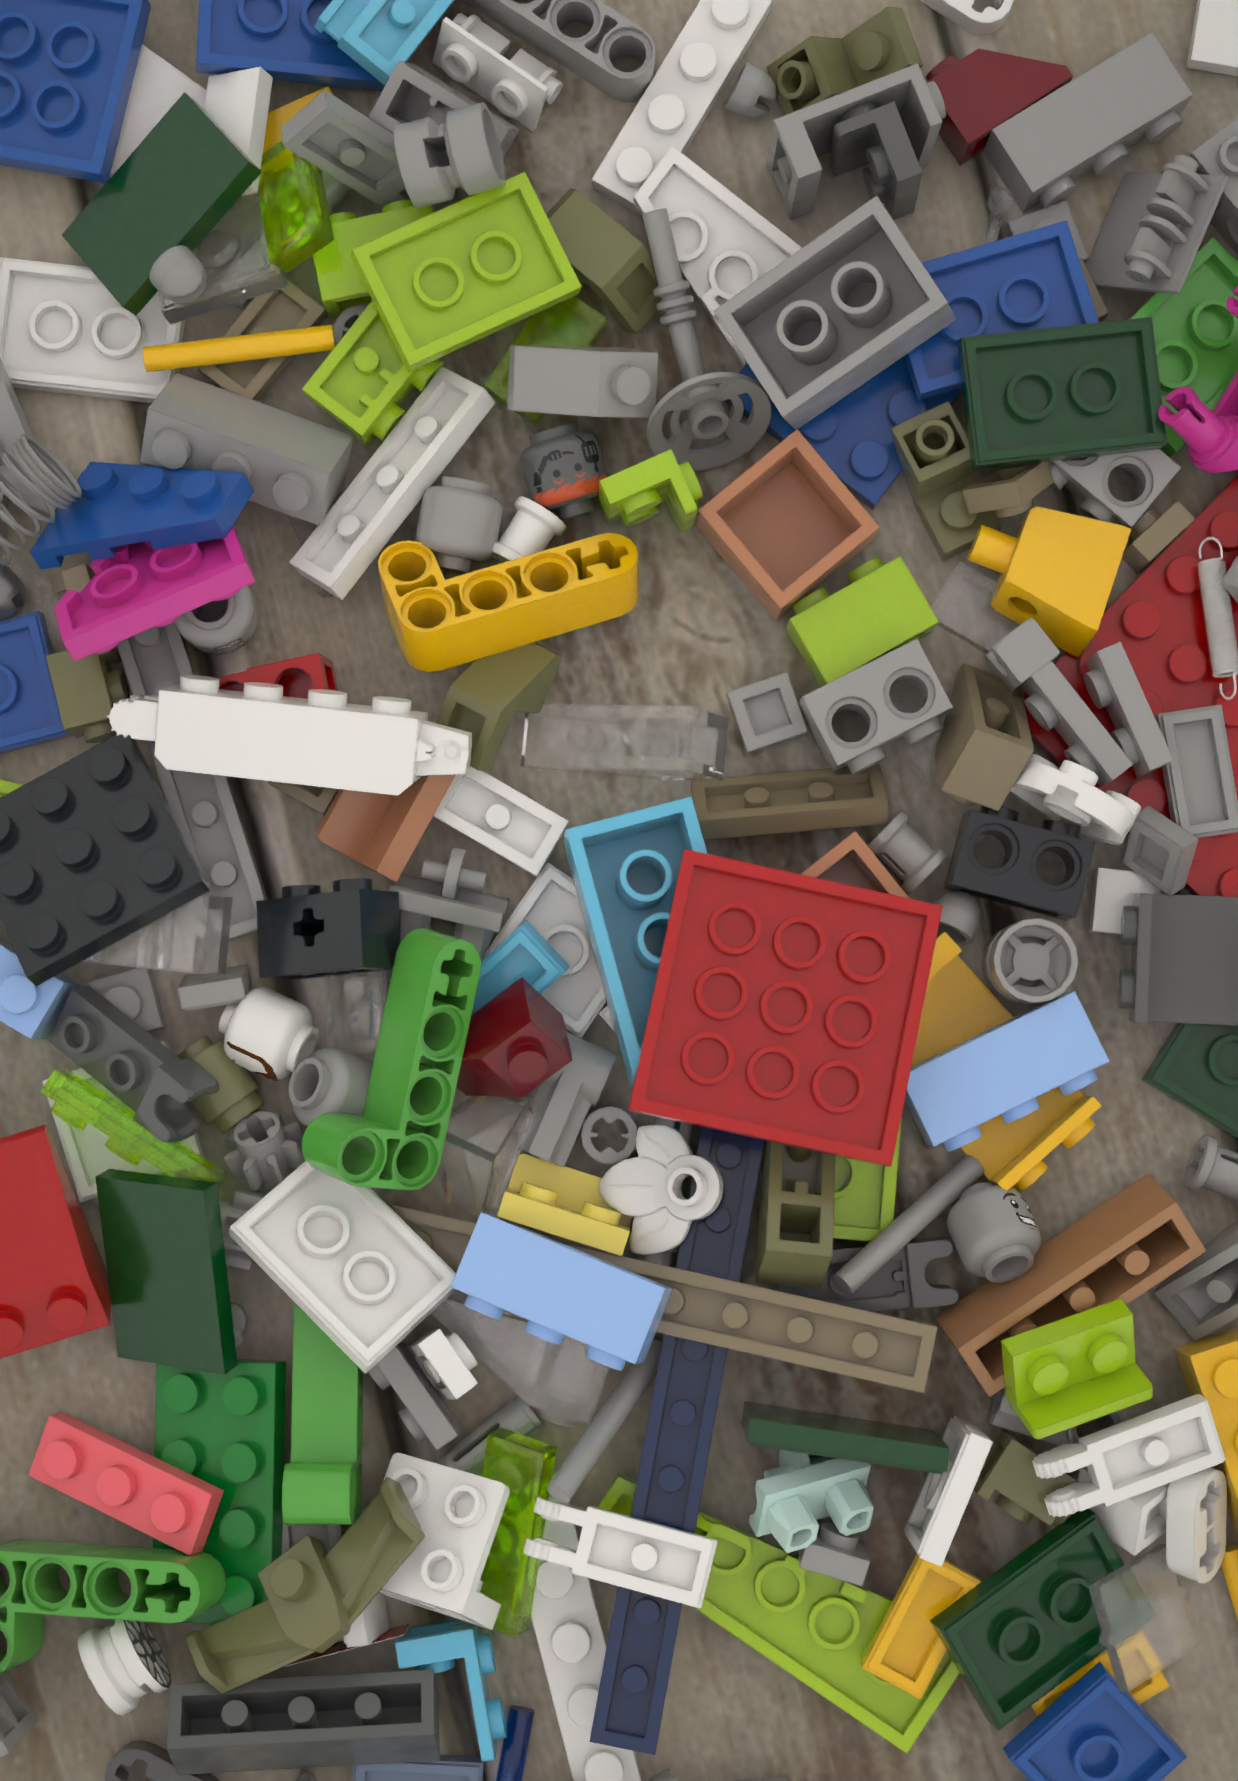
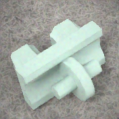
[749,1450,874,1553]

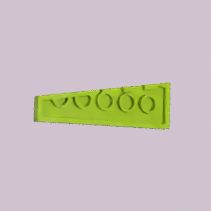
[596,1473,960,1754]

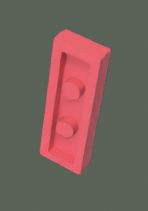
[28,1412,224,1556]

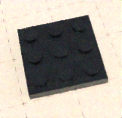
[0,734,210,986]

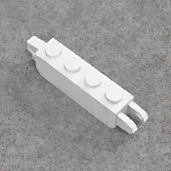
[107,675,472,796]

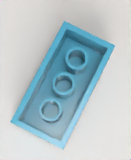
[563,797,707,1088]

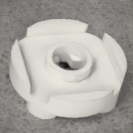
[1011,754,1141,845]

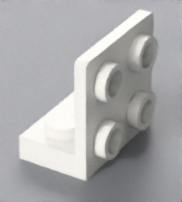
[378,1453,510,1630]

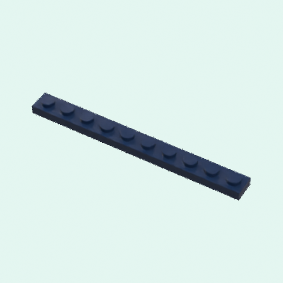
[589,1127,765,1755]

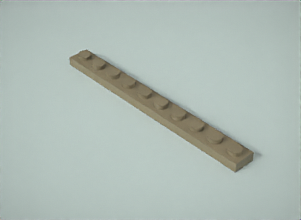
[386,1203,938,1393]

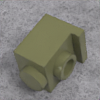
[46,647,130,743]
[973,1430,1079,1527]

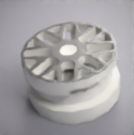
[78,1620,171,1716]

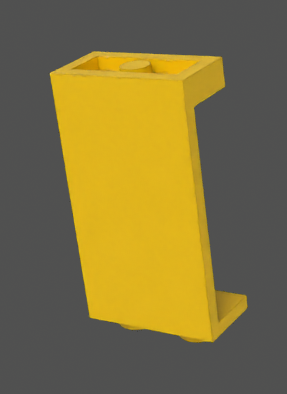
[911,932,1102,1192]

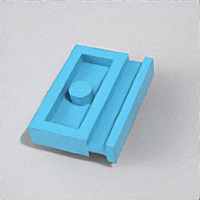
[314,0,455,85]

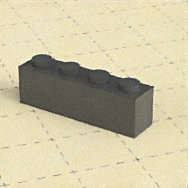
[166,1669,440,1775]

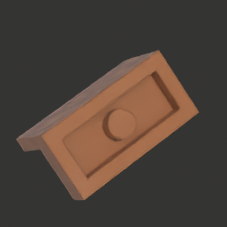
[315,774,456,883]

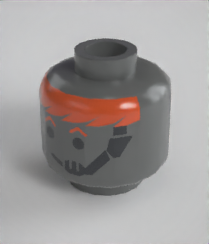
[519,422,609,520]

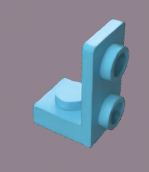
[395,1619,507,1762]

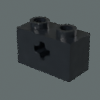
[256,878,401,980]

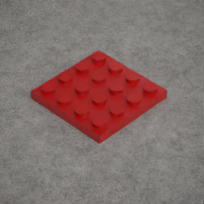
[628,849,943,1167]

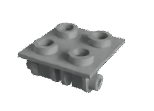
[1086,155,1229,294]

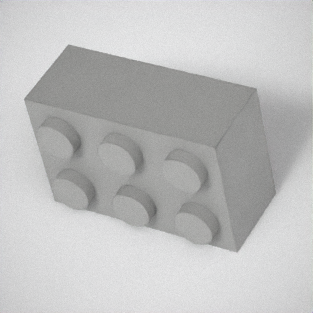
[714,196,957,430]

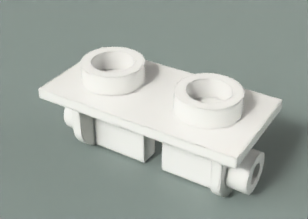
[432,13,563,132]

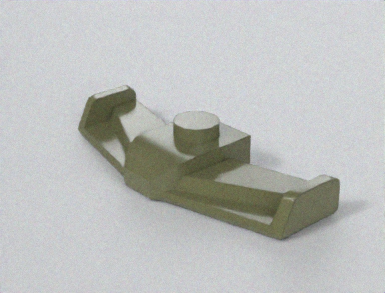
[185,1477,425,1694]

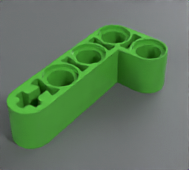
[302,928,481,1190]
[282,1302,364,1525]
[0,1539,226,1674]

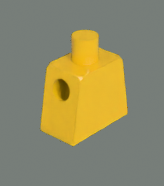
[967,506,1131,657]

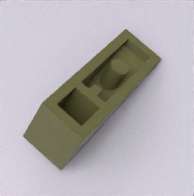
[755,1141,836,1289]

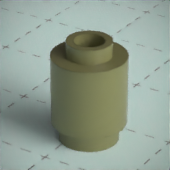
[177,1035,264,1134]

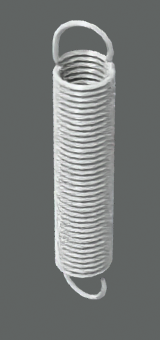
[1197,537,1238,700]

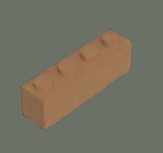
[935,1174,1207,1398]

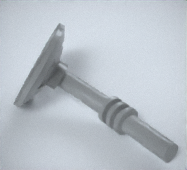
[642,208,772,471]

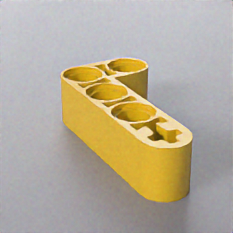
[378,533,639,672]

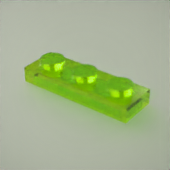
[40,1069,229,1189]
[480,1427,557,1638]

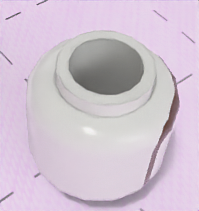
[218,987,319,1081]

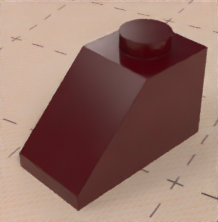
[926,48,1073,166]
[456,977,573,1097]

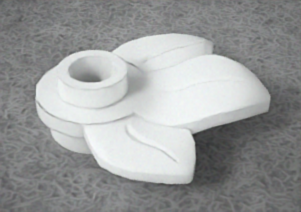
[599,1125,723,1255]

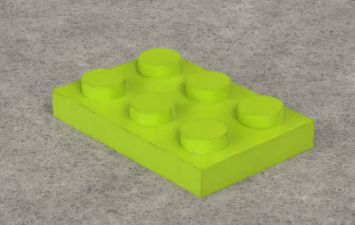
[351,172,582,372]

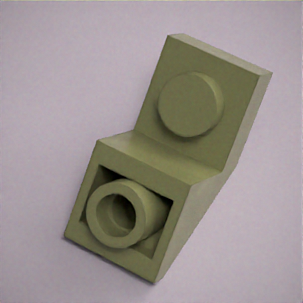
[767,7,923,116]
[546,188,661,334]
[891,401,1001,561]
[436,642,563,771]

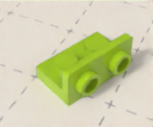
[302,301,444,448]
[598,449,703,533]
[1001,1298,1153,1439]

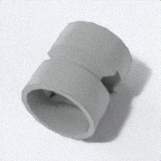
[394,102,506,209]
[981,918,1078,1005]

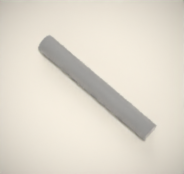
[833,1155,984,1296]
[547,1339,662,1503]

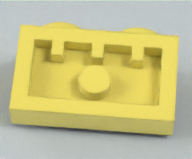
[497,1153,633,1256]

